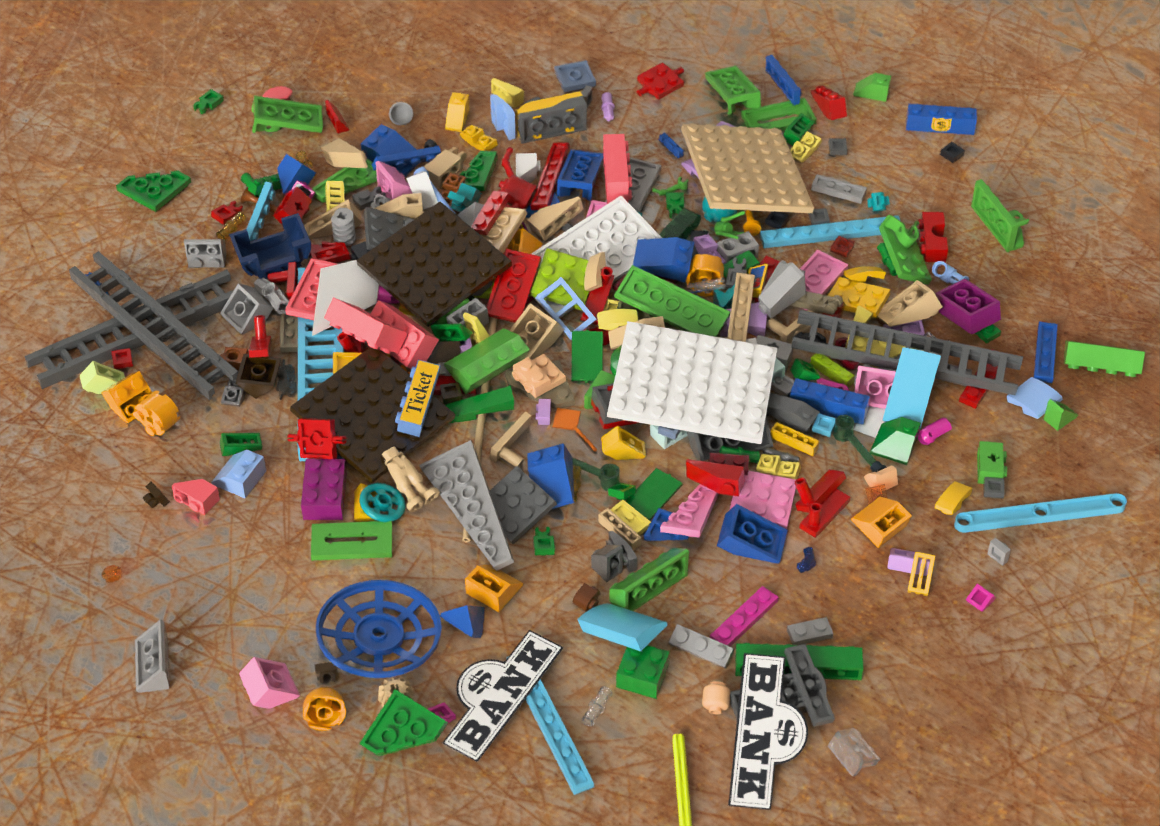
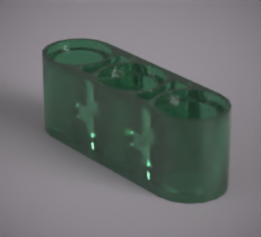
[660,208,701,239]

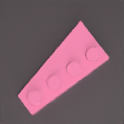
[661,484,719,538]

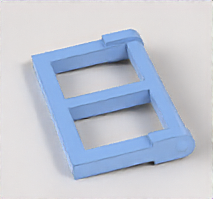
[536,277,596,340]

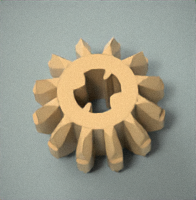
[378,677,414,707]

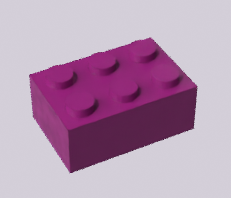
[935,279,1001,335]
[301,459,347,520]

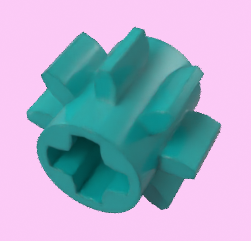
[867,192,890,212]

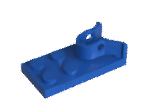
[557,149,603,201]

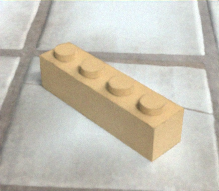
[599,508,642,551]

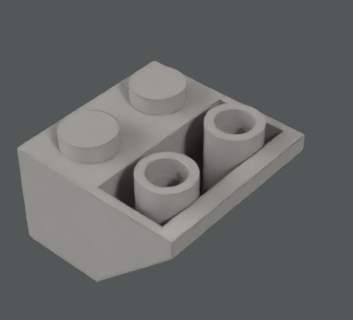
[184,239,227,268]

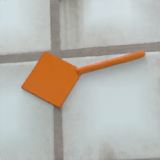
[552,408,597,452]

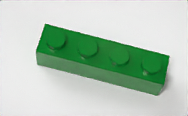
[248,174,282,195]

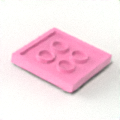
[730,471,796,529]

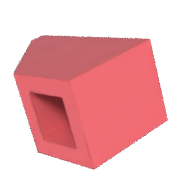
[172,479,220,515]

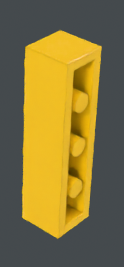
[770,422,819,456]

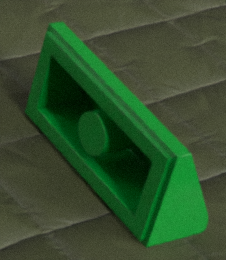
[430,323,472,341]
[790,358,820,381]

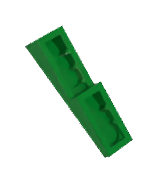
[445,385,514,424]

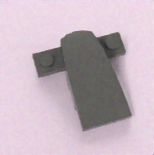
[730,644,835,727]

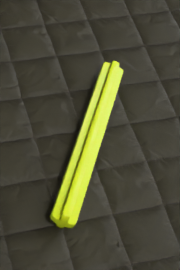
[673,734,692,826]

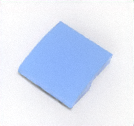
[490,94,515,140]
[1007,377,1063,419]

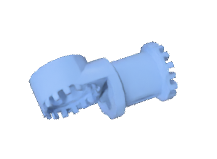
[932,261,969,284]

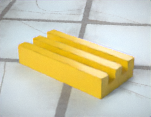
[907,552,935,596]

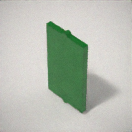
[571,330,603,383]
[625,468,683,521]

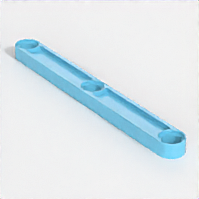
[954,493,1127,533]

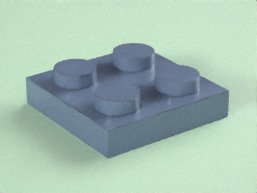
[554,60,596,93]

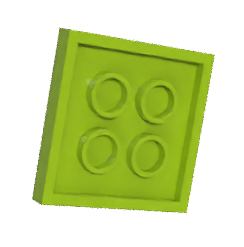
[530,248,590,311]

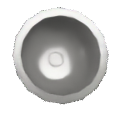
[389,101,413,126]

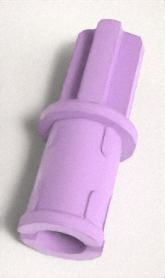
[601,92,615,121]

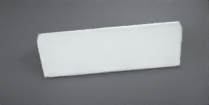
[407,171,438,210]

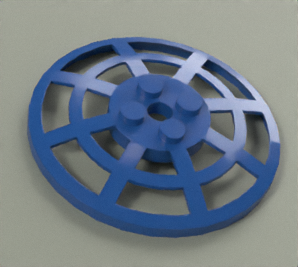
[316,580,442,678]

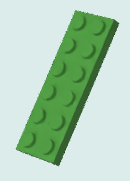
[614,265,730,337]

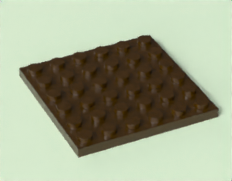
[356,202,512,327]
[290,347,455,483]

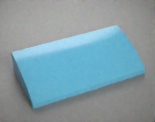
[882,348,941,431]
[578,603,667,651]

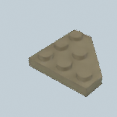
[505,360,575,409]

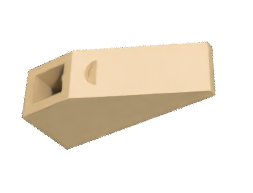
[321,138,368,168]
[374,193,423,219]

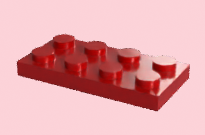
[486,249,541,323]

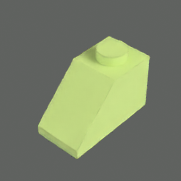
[80,361,125,394]

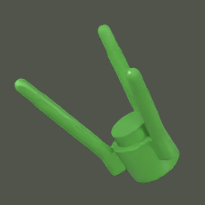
[714,211,745,239]

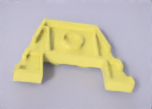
[845,305,916,368]

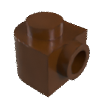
[573,583,600,612]

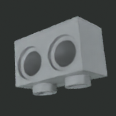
[716,231,759,263]

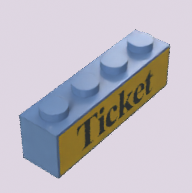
[395,360,440,437]

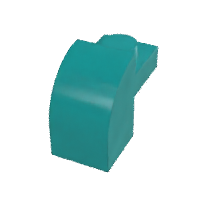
[447,183,482,212]

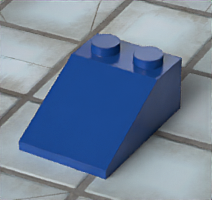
[361,124,417,177]
[633,237,694,283]
[527,443,574,509]
[717,504,788,564]

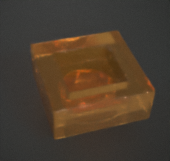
[865,484,888,505]

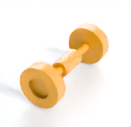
[743,210,761,236]

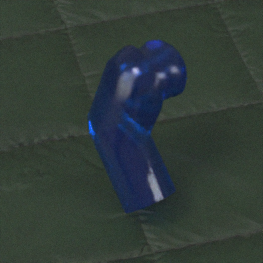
[797,547,816,573]

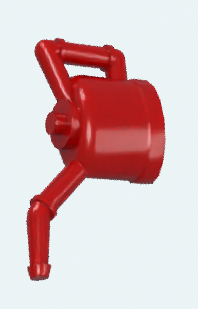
[487,147,537,209]

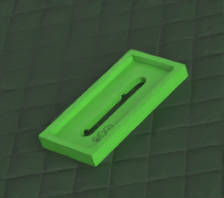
[741,98,817,131]
[311,521,392,561]

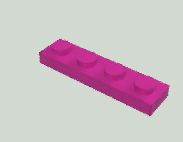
[710,586,778,647]

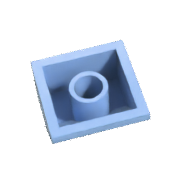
[211,450,266,498]

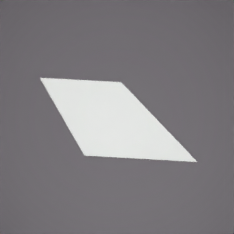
[312,260,379,336]

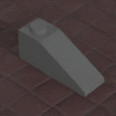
[766,393,819,435]

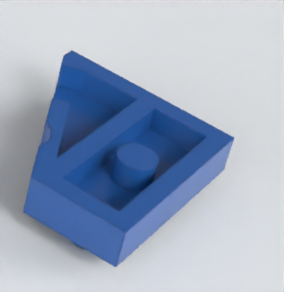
[644,508,689,541]

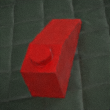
[686,459,745,496]

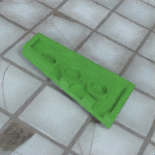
[312,159,377,203]

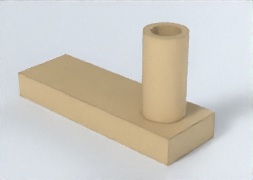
[766,310,822,344]
[489,412,532,468]

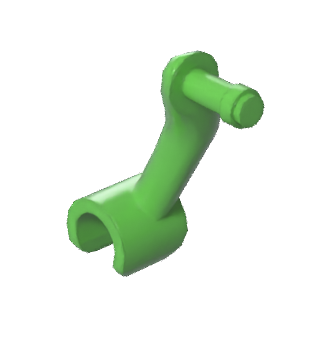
[652,177,688,196]

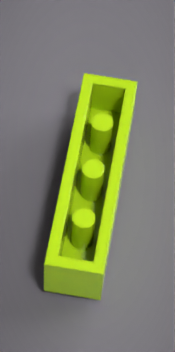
[810,353,855,388]

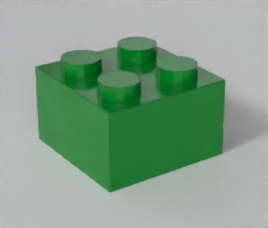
[616,645,670,699]

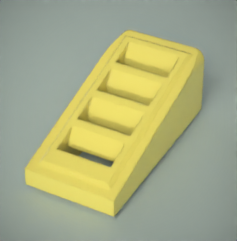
[491,78,524,108]
[325,181,344,212]
[463,313,490,346]

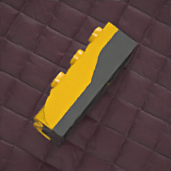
[515,91,587,144]

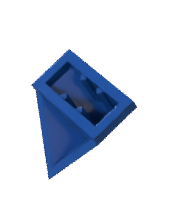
[277,154,316,194]
[440,605,485,638]

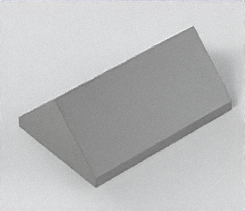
[135,619,170,693]

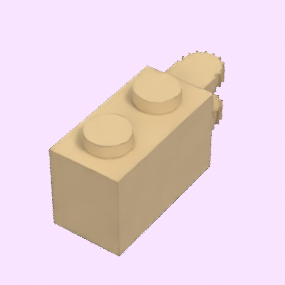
[424,147,467,189]

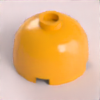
[303,687,346,731]

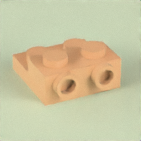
[512,354,566,398]

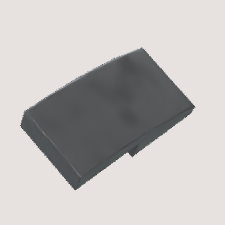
[221,378,246,407]
[606,531,637,572]

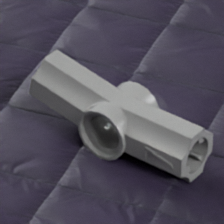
[254,277,289,314]

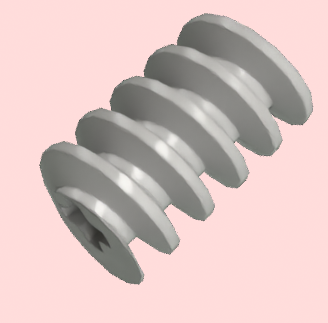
[331,208,356,247]

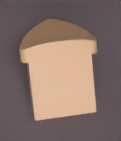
[864,465,898,495]

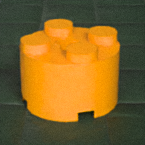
[686,254,724,297]
[133,390,180,436]

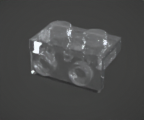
[828,728,880,776]

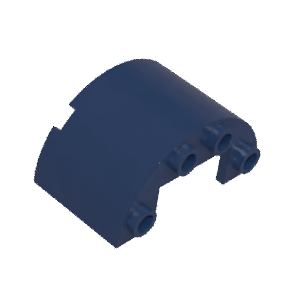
[229,213,311,280]

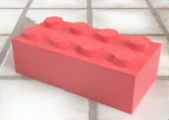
[603,134,632,204]
[324,297,407,354]
[371,300,439,369]

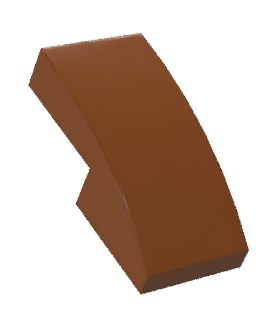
[440,172,466,207]

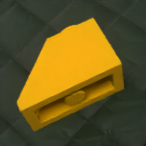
[445,92,470,132]
[601,426,646,460]

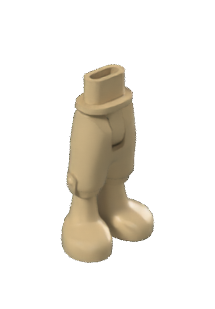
[382,446,440,512]

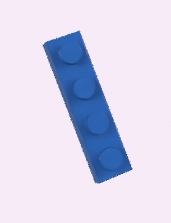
[765,55,802,105]
[371,146,441,171]
[1033,322,1058,383]

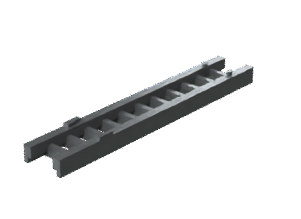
[69,251,238,401]
[24,269,234,389]
[791,310,1023,395]

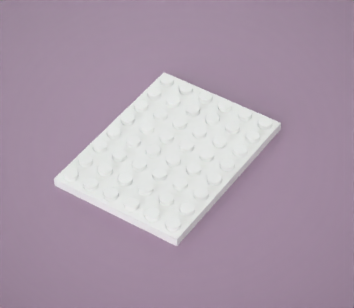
[607,321,777,444]

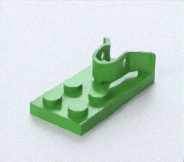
[705,66,761,115]
[251,96,323,133]
[971,179,1029,252]
[879,215,932,285]

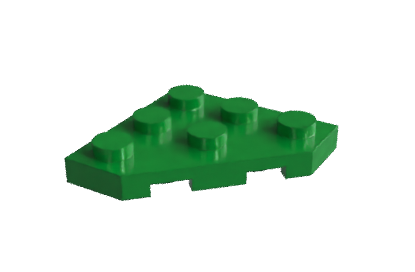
[116,171,191,212]
[359,689,448,756]

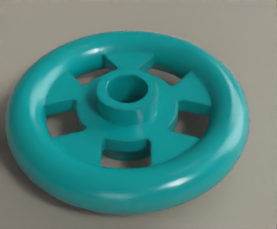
[359,483,406,522]

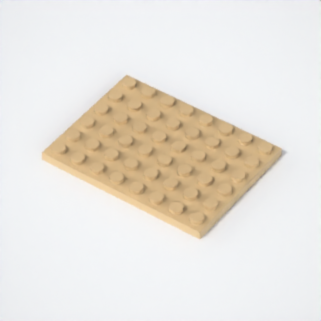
[681,123,814,213]

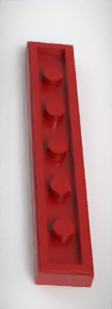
[530,143,570,210]

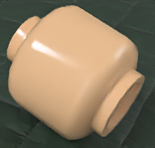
[702,681,731,715]

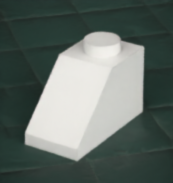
[516,153,540,182]

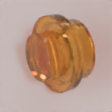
[101,565,122,583]

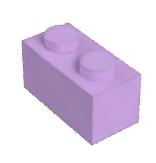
[536,399,551,425]

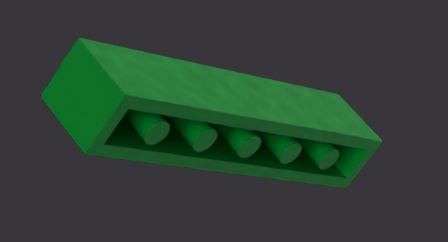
[735,643,863,680]

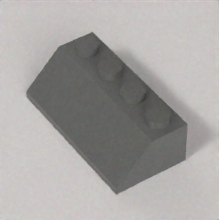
[687,417,773,462]

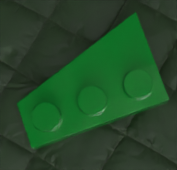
[459,151,498,191]

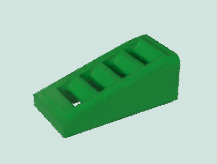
[783,113,815,146]
[220,433,263,456]

